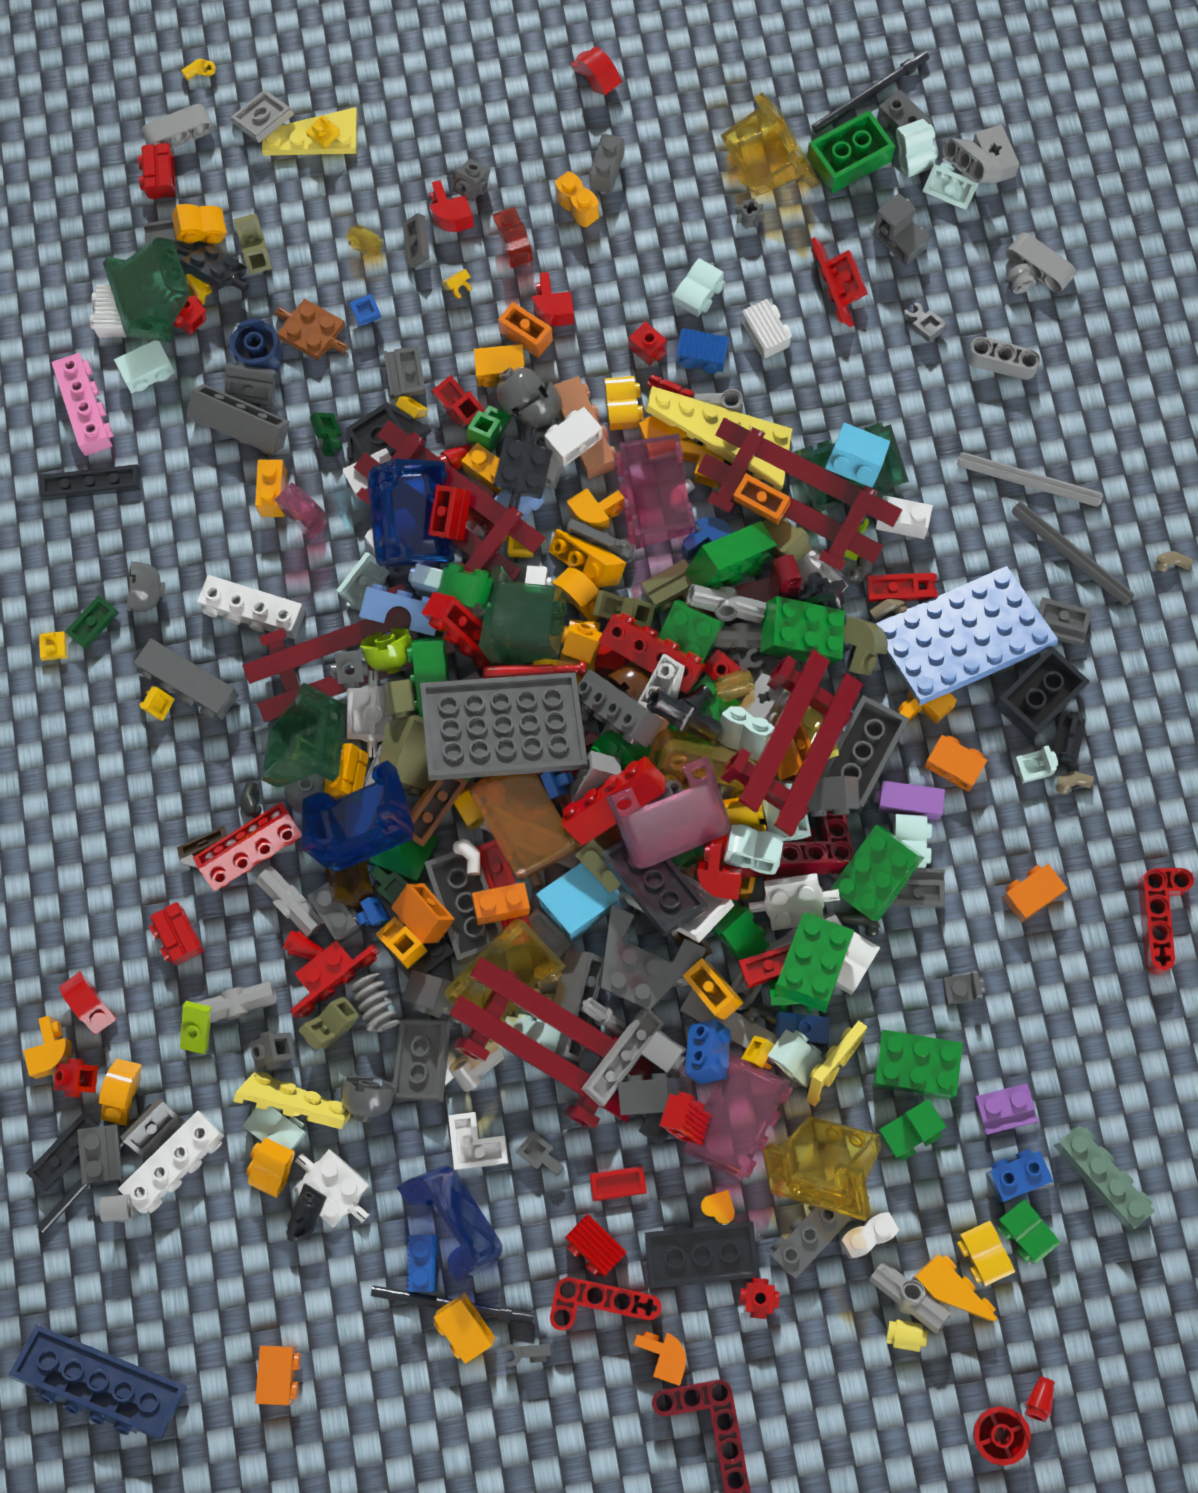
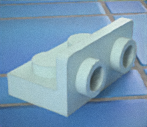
[922,163,979,211]
[336,552,390,611]

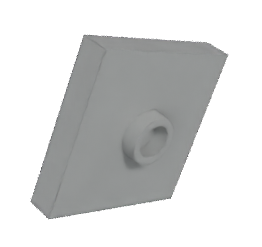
[230,90,294,143]

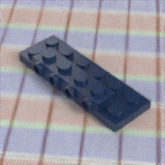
[9,1324,187,1441]

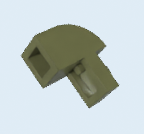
[233,213,272,275]
[593,590,656,628]
[843,616,888,676]
[298,996,361,1050]

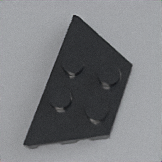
[345,402,432,466]

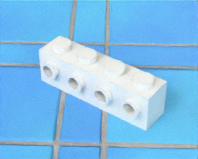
[197,575,306,639]
[118,1111,224,1214]

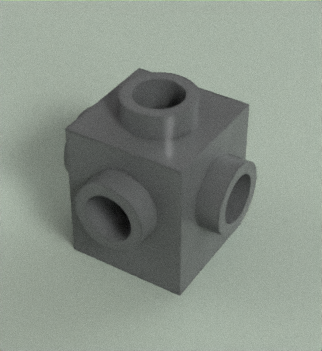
[452,158,490,201]
[331,650,368,688]
[250,1031,295,1071]

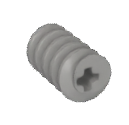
[351,973,400,1032]

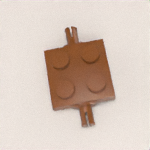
[274,298,348,361]

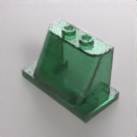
[103,237,191,342]
[479,566,567,666]
[261,682,347,787]

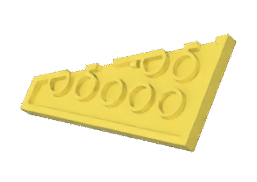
[646,386,792,492]

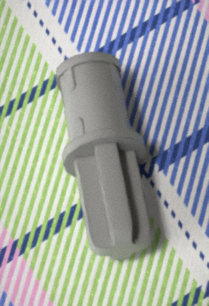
[582,998,626,1036]

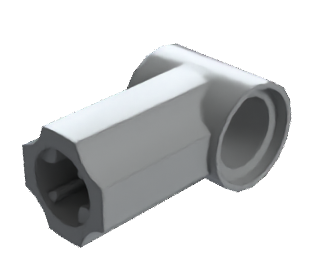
[695,389,743,413]
[449,1040,504,1092]
[99,1194,137,1222]

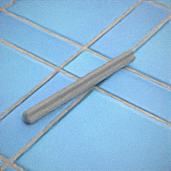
[957,452,1103,507]

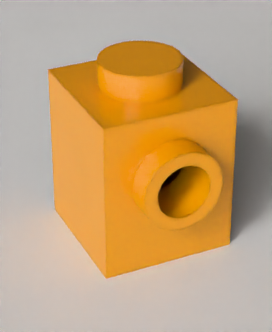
[561,623,602,664]

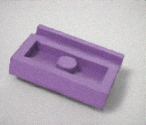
[974,1083,1039,1135]

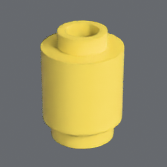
[886,1319,928,1352]

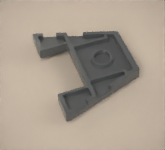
[601,905,706,1011]

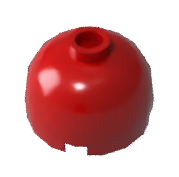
[972,1406,1031,1466]

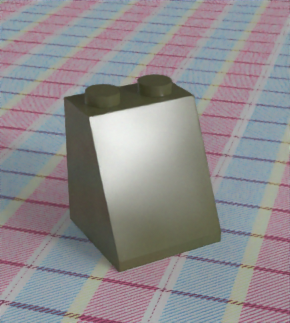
[376,715,431,797]

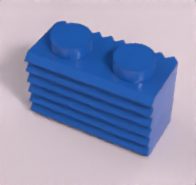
[675,328,729,374]
[407,1235,438,1292]

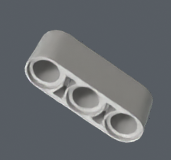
[141,104,213,149]
[943,138,1002,184]
[1006,232,1077,293]
[967,336,1041,380]

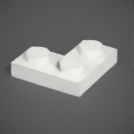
[448,1112,508,1170]

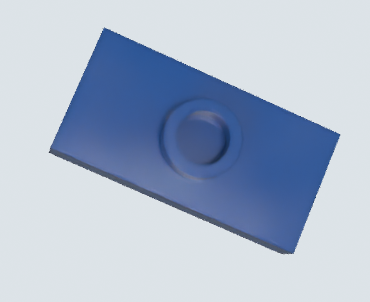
[775,1012,830,1045]

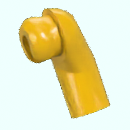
[181,59,216,81]

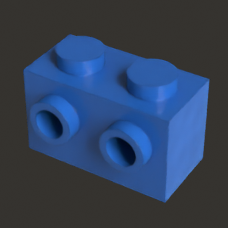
[685,1019,731,1085]
[986,1149,1054,1203]

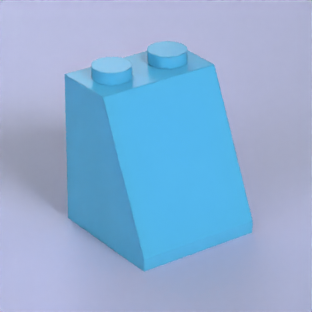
[825,422,890,488]
[536,863,620,943]

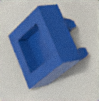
[349,294,382,327]
[540,771,575,799]
[355,897,391,926]

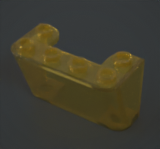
[650,729,757,799]
[443,919,566,1043]

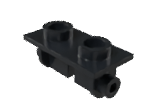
[1053,712,1086,768]
[286,1183,327,1242]

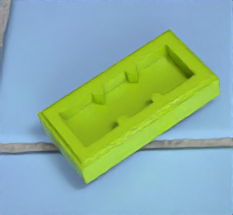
[180,1001,212,1054]

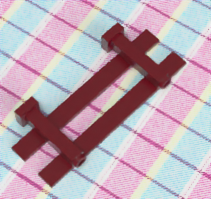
[697,417,903,571]
[353,420,546,586]
[242,584,456,722]
[720,649,863,837]
[449,957,655,1128]

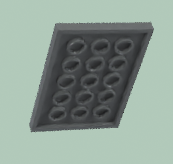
[420,672,588,781]

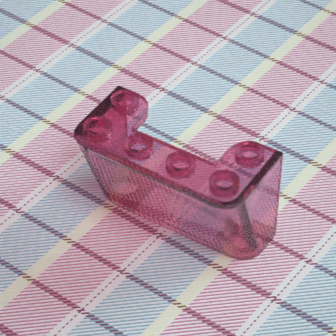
[616,434,695,550]
[607,756,731,868]
[683,1055,793,1182]

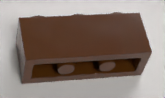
[398,778,468,846]

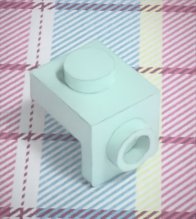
[1014,745,1058,784]

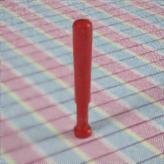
[483,661,586,679]

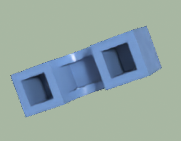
[359,583,436,636]

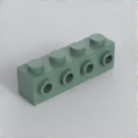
[1053,1125,1155,1231]

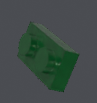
[65,595,119,650]

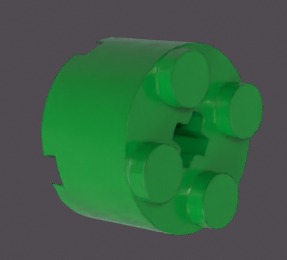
[437,563,493,609]
[588,729,651,771]

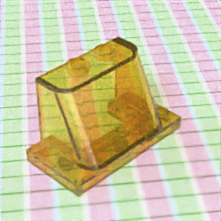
[720,92,820,197]
[763,1116,881,1221]

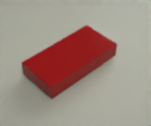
[590,1166,647,1202]

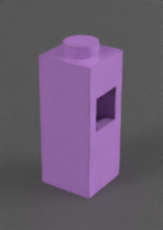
[874,781,945,820]

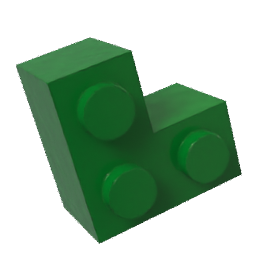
[710,899,770,960]
[877,1099,946,1160]

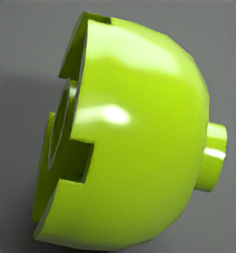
[360,628,412,674]

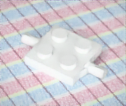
[347,670,392,757]
[749,873,840,931]
[293,1149,370,1227]

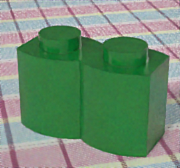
[997,1199,1061,1265]

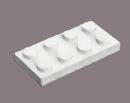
[625,874,734,942]

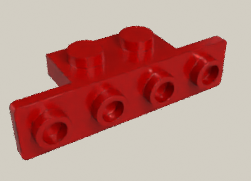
[811,237,868,328]
[290,940,380,1019]

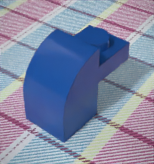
[682,517,735,560]

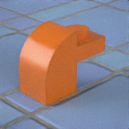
[634,1331,686,1386]

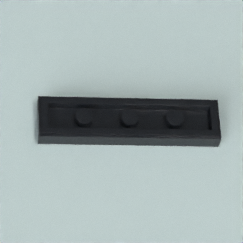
[40,464,141,501]

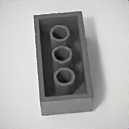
[820,695,909,814]
[424,852,509,966]

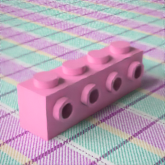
[52,353,114,456]

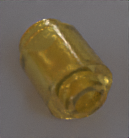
[346,224,384,257]
[714,670,755,702]

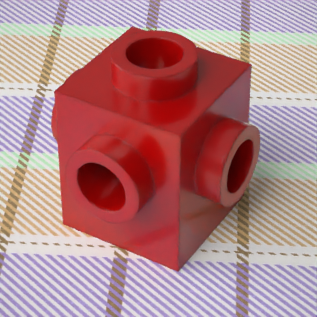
[168,291,207,336]
[54,1059,98,1097]
[739,1278,779,1319]

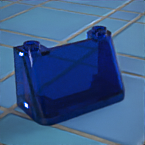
[368,458,455,567]
[301,760,414,871]
[397,1166,503,1284]

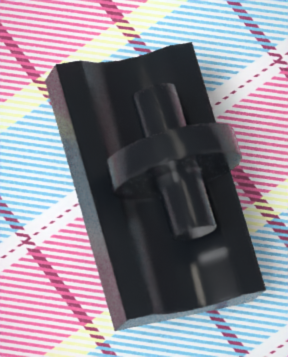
[795,572,846,609]

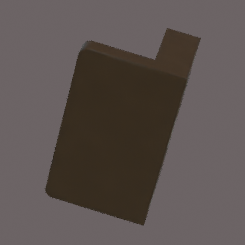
[325,851,373,909]

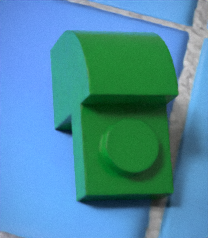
[467,406,511,452]

